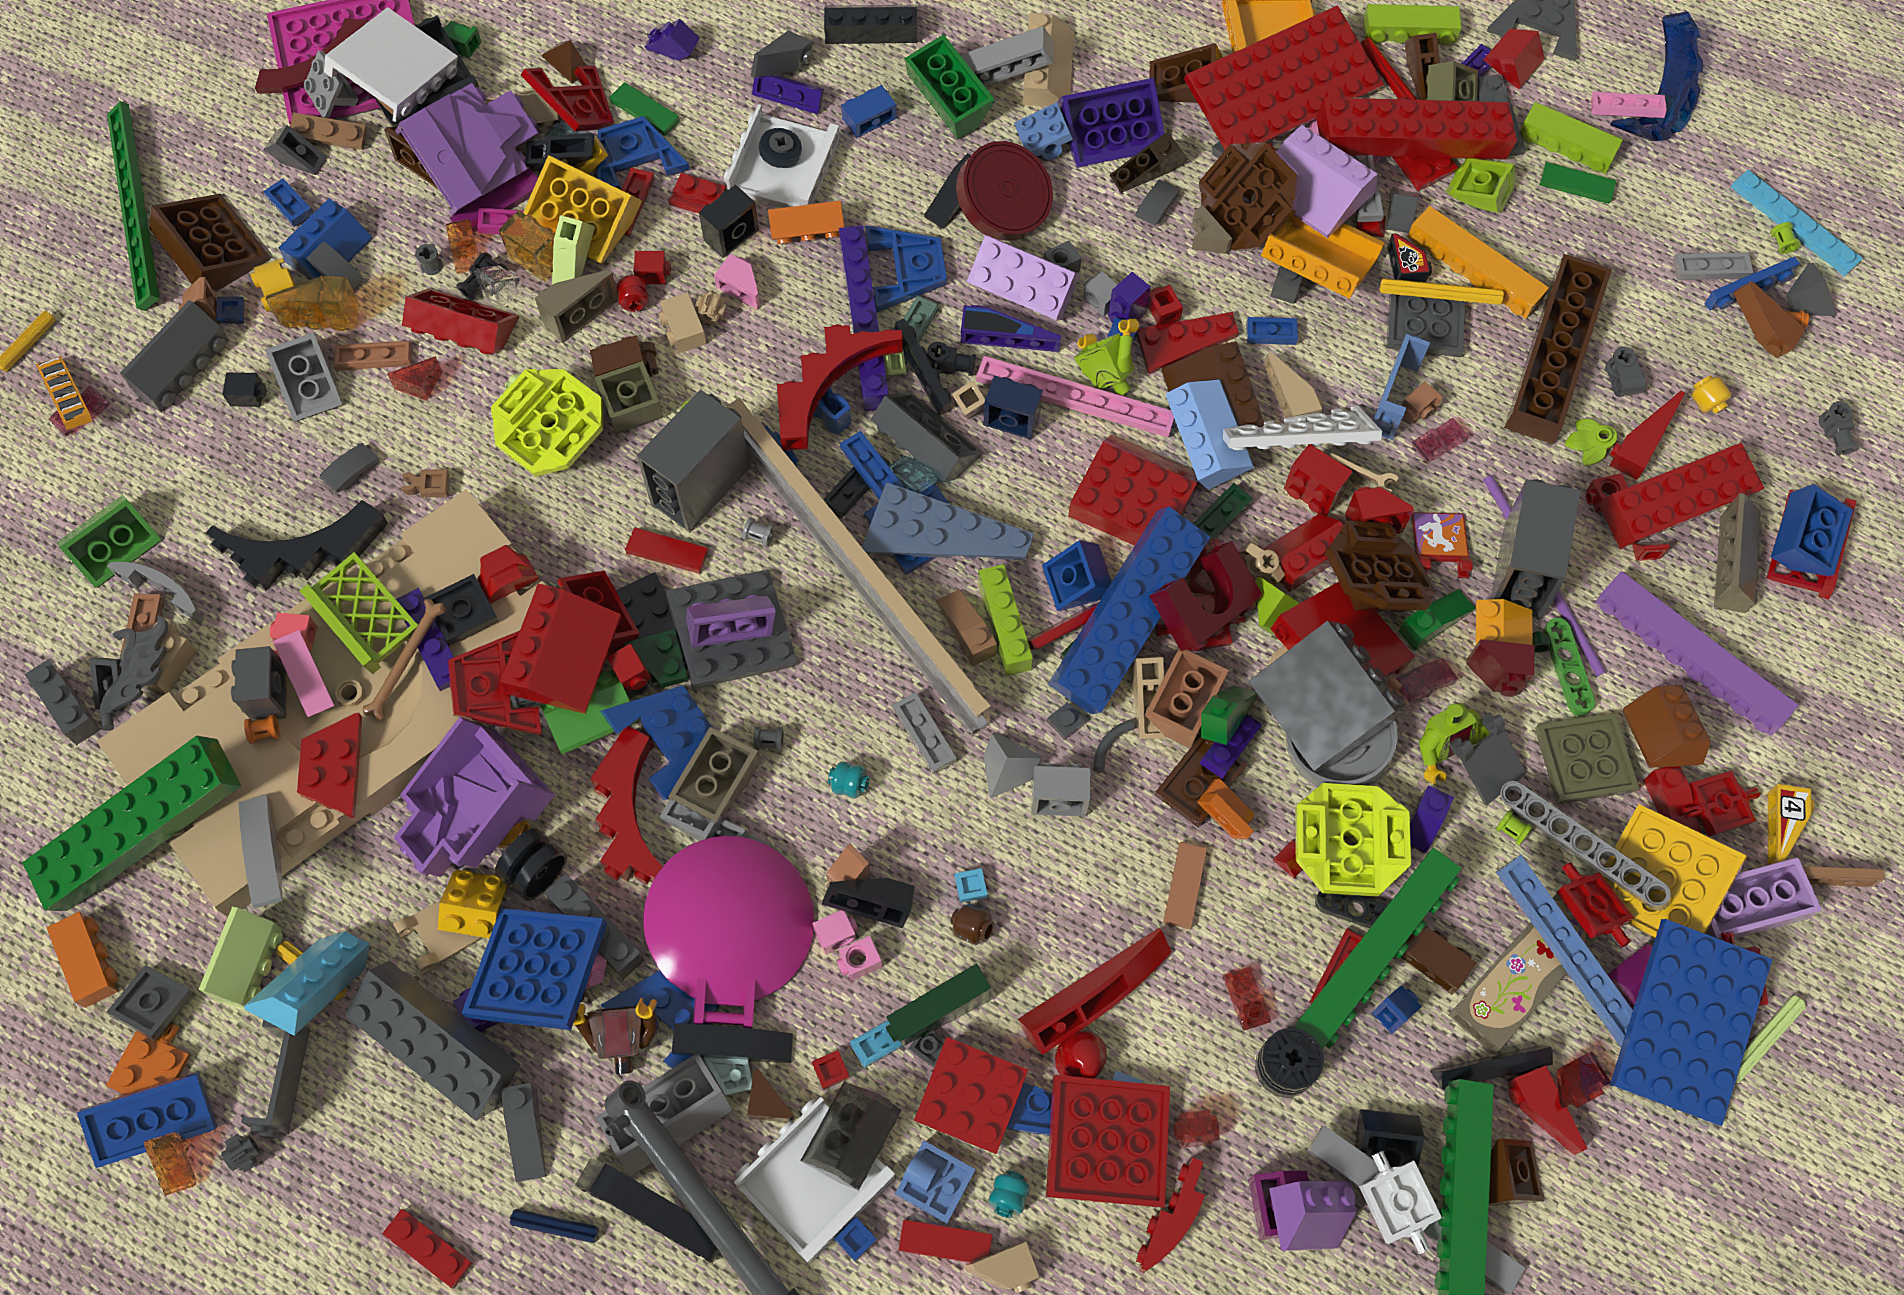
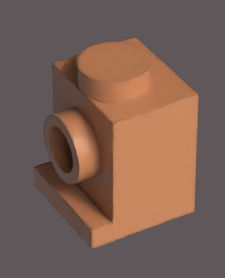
[1402,381,1444,423]

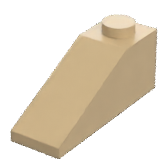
[1263,352,1323,418]
[1131,654,1166,739]

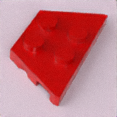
[297,713,362,818]

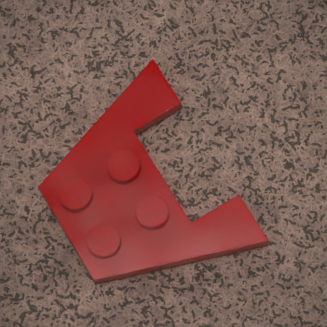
[521,66,614,131]
[448,631,541,735]

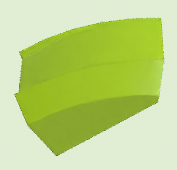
[1446,158,1516,213]

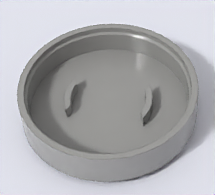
[1286,720,1398,787]

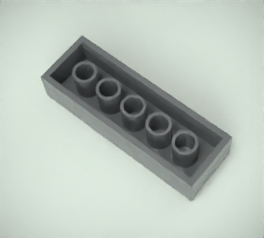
[345,961,521,1121]

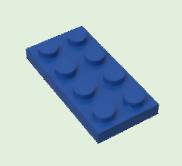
[77,1072,217,1168]

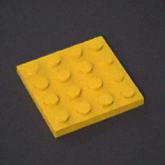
[1600,804,1747,938]

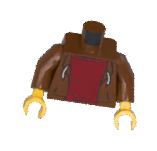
[573,998,659,1074]

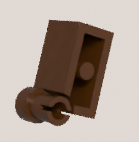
[590,335,659,377]

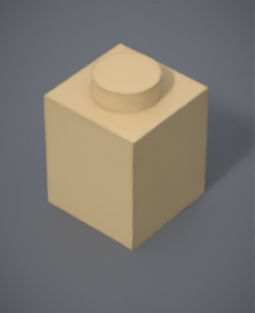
[952,380,985,419]

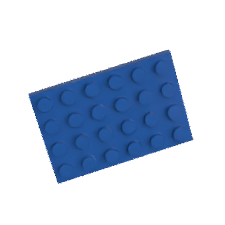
[1610,919,1773,1126]

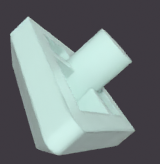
[704,1058,752,1096]

